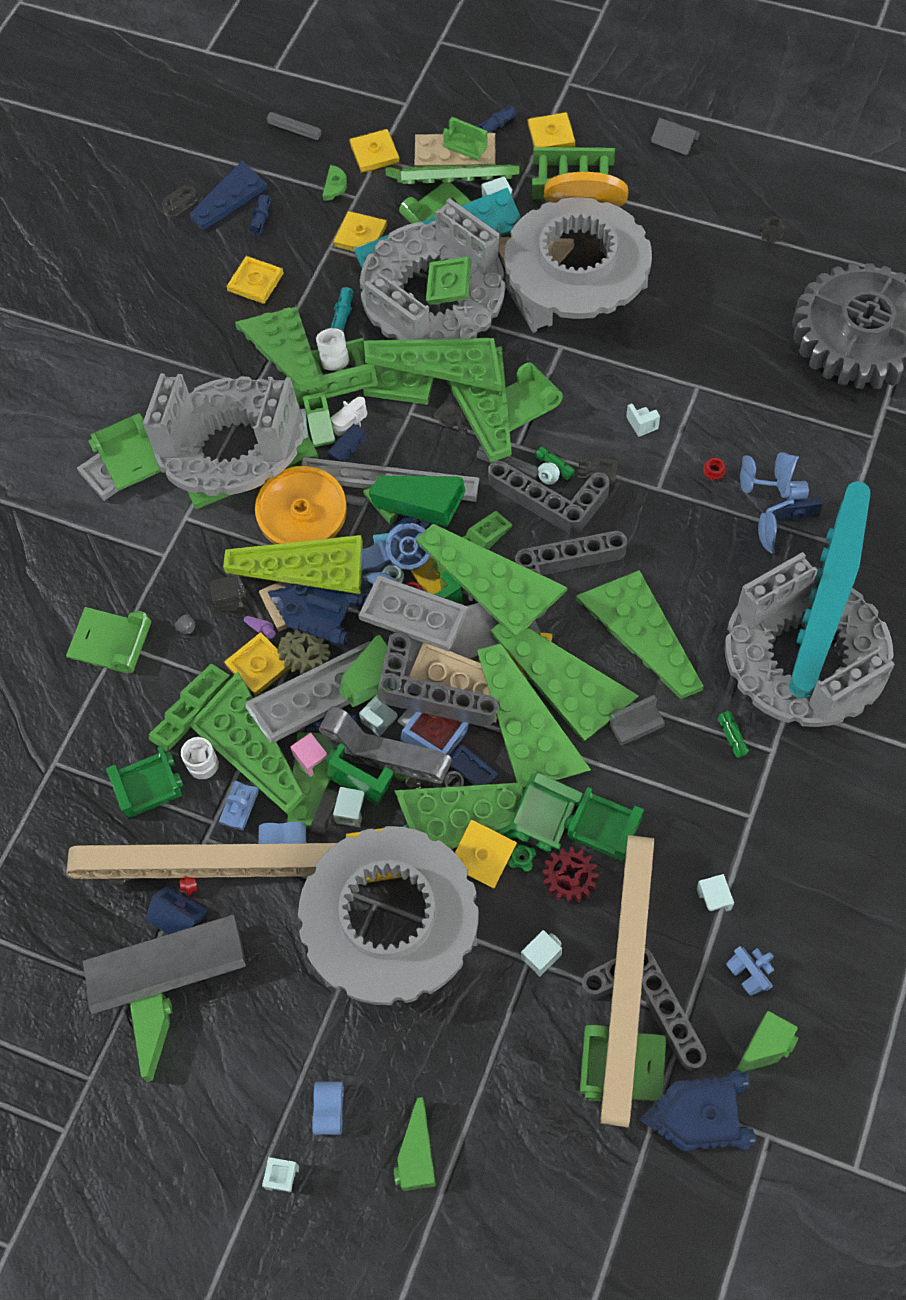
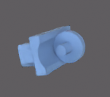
[219,781,259,831]
[726,946,774,996]

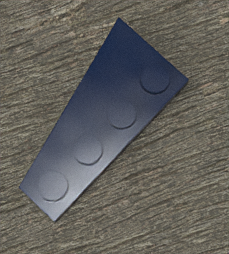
[189,161,267,230]

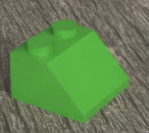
[737,1011,798,1072]

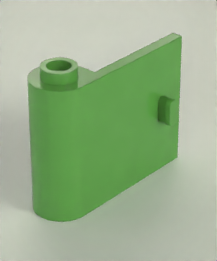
[399,182,471,224]
[505,363,563,432]
[88,413,162,491]
[66,607,151,673]
[580,1025,666,1102]

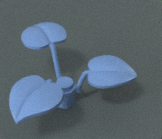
[740,452,809,554]

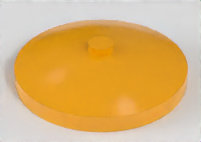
[544,172,628,207]
[255,466,347,544]

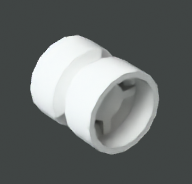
[316,328,349,371]
[181,737,219,779]

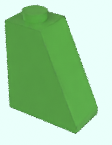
[340,635,405,707]

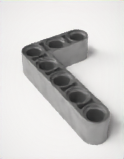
[488,461,609,534]
[515,531,627,618]
[377,632,499,726]
[319,706,452,784]
[582,948,706,1073]

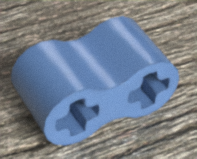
[361,541,393,580]
[258,822,306,844]
[313,1082,344,1135]

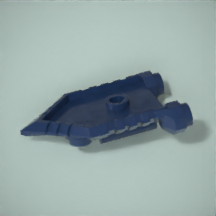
[268,584,367,647]
[639,1070,755,1151]

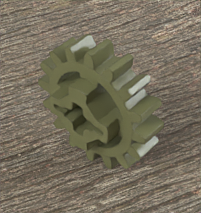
[277,630,330,675]

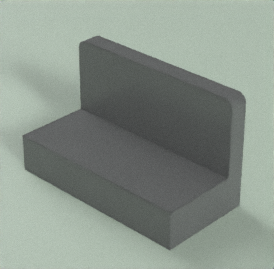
[651,118,700,155]
[610,695,665,746]

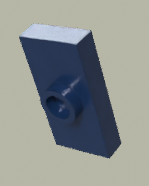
[772,497,823,520]
[450,744,498,786]

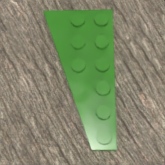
[386,165,519,184]
[235,307,322,392]
[364,338,502,391]
[446,346,512,462]
[416,524,567,638]
[576,570,704,699]
[490,623,639,742]
[477,643,591,783]
[188,672,305,815]
[394,782,528,849]

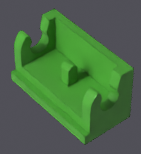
[443,117,488,161]

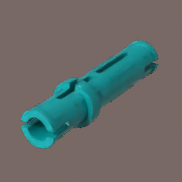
[331,287,354,332]

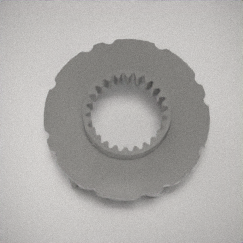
[504,197,652,333]
[360,198,505,340]
[143,373,304,496]
[725,552,895,727]
[298,826,479,1005]

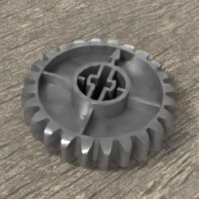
[792,263,906,389]

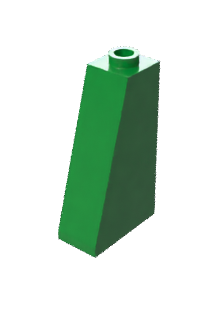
[369,476,466,527]

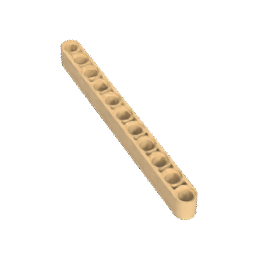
[601,835,654,1127]
[66,843,337,879]

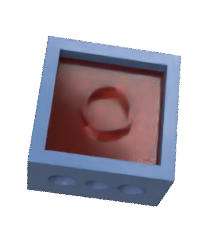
[400,698,469,756]

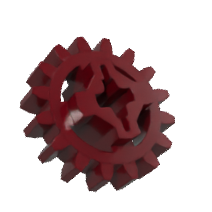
[542,847,598,904]

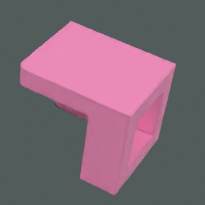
[291,733,327,777]

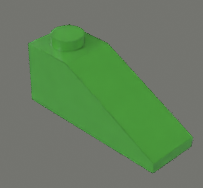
[130,993,173,1082]
[394,1097,436,1191]

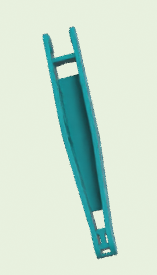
[789,481,870,699]

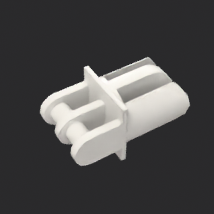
[331,397,367,436]

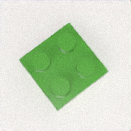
[426,256,472,305]

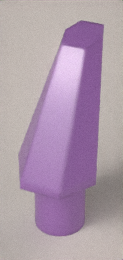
[244,616,276,639]

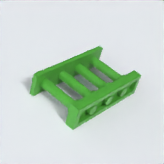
[532,147,615,199]
[283,338,378,405]

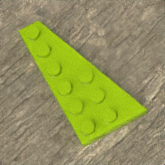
[223,535,363,594]

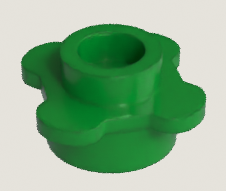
[508,844,536,872]

